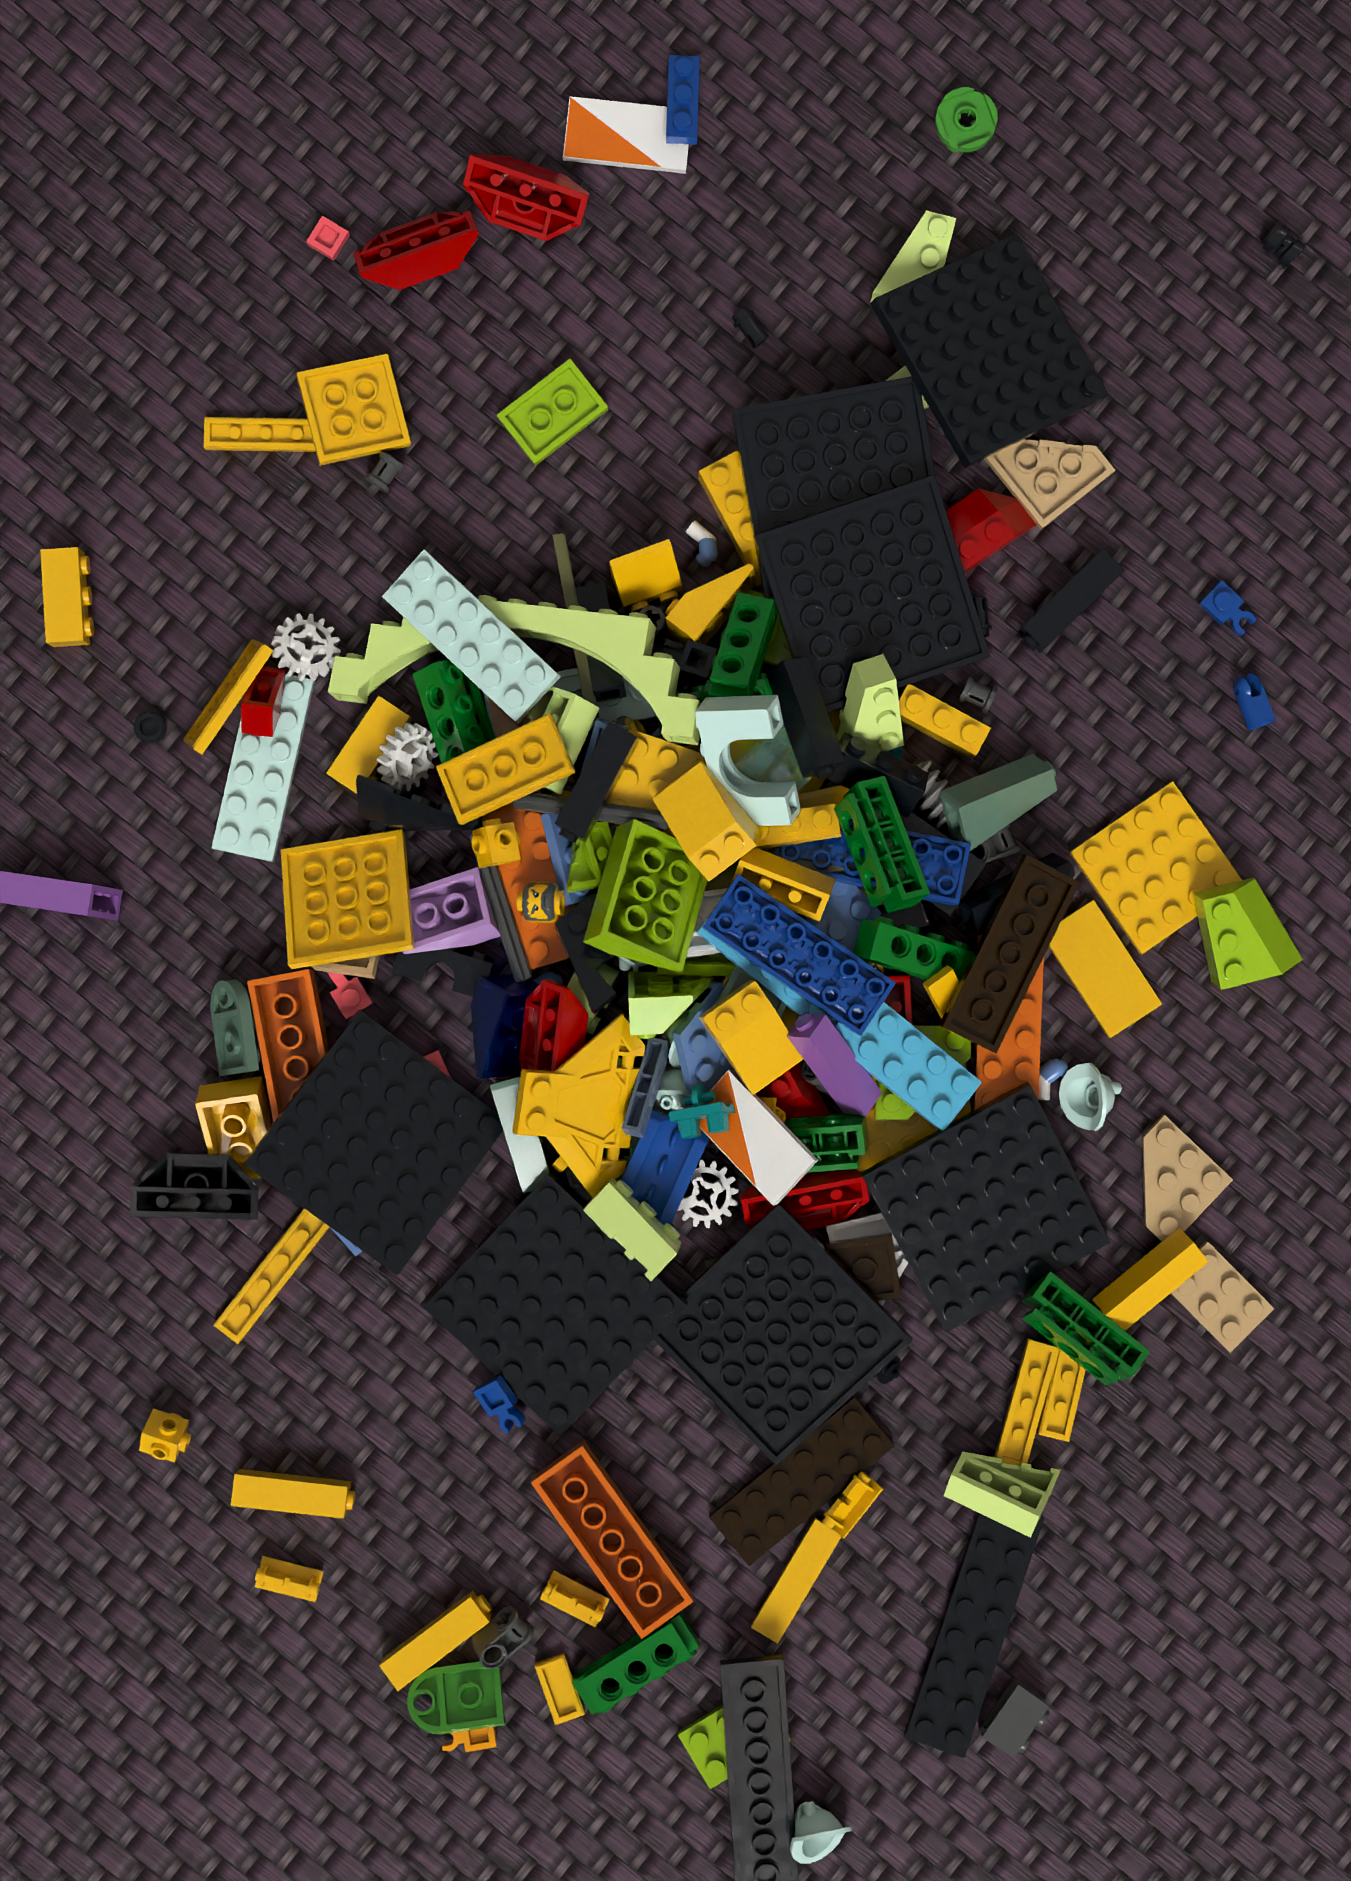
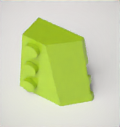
[1193,878,1303,990]
[628,970,719,1039]

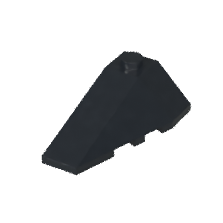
[356,775,485,832]

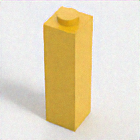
[1092,1228,1209,1331]
[231,1469,355,1519]
[379,1590,492,1691]

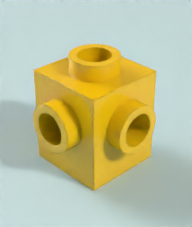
[471,818,521,868]
[139,1408,191,1463]

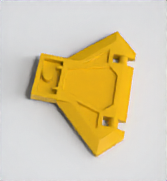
[512,1014,645,1198]

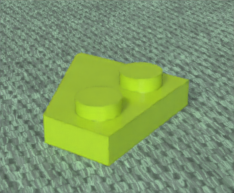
[566,821,613,893]

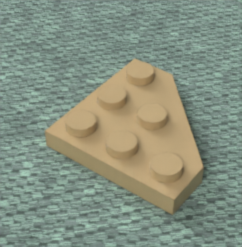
[984,439,1115,530]
[1141,1115,1233,1242]

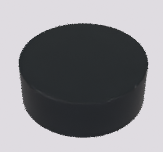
[134,712,167,744]

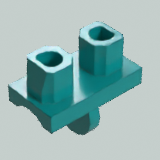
[669,1084,735,1139]

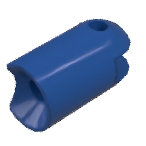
[1233,673,1276,731]

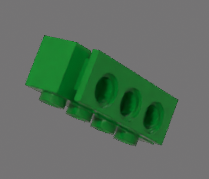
[703,592,777,698]
[413,660,495,764]
[834,776,930,913]
[853,916,974,982]
[784,1114,869,1173]
[1022,1271,1150,1386]
[572,1611,699,1715]

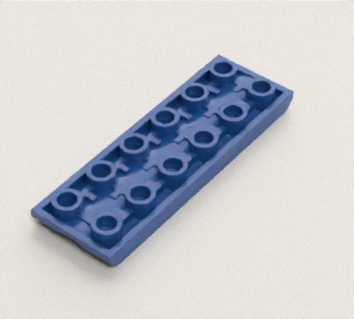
[774,819,971,905]
[702,874,896,1036]
[622,1110,709,1225]

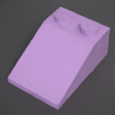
[402,867,500,954]

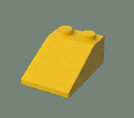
[609,539,682,612]
[665,564,755,645]
[653,760,763,882]
[698,980,803,1095]
[195,1076,272,1179]

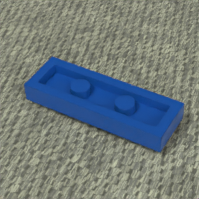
[666,55,700,145]

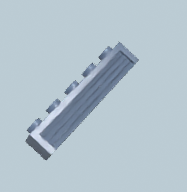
[621,1038,670,1138]

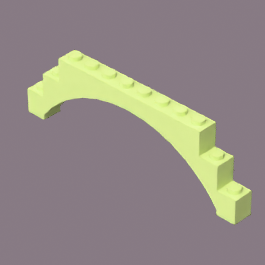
[328,595,701,745]

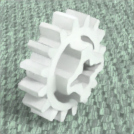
[271,613,341,681]
[376,722,438,791]
[677,1159,739,1228]

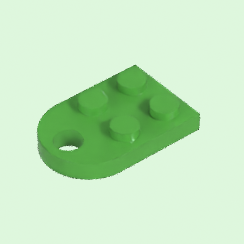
[407,1661,506,1734]

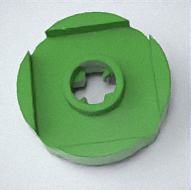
[935,87,998,153]

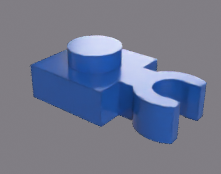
[1198,580,1256,636]
[473,1375,526,1433]

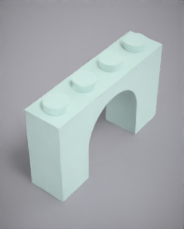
[695,695,801,826]

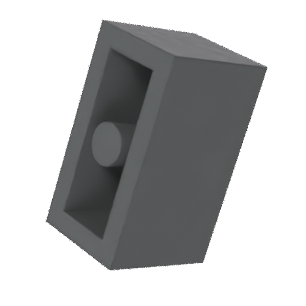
[978,1677,1050,1759]

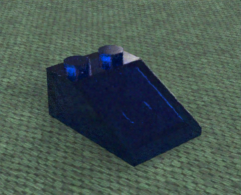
[471,975,540,1079]

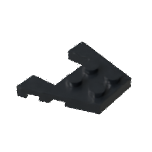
[554,889,616,1014]

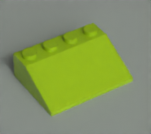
[583,819,708,972]

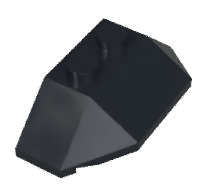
[130,1153,259,1220]

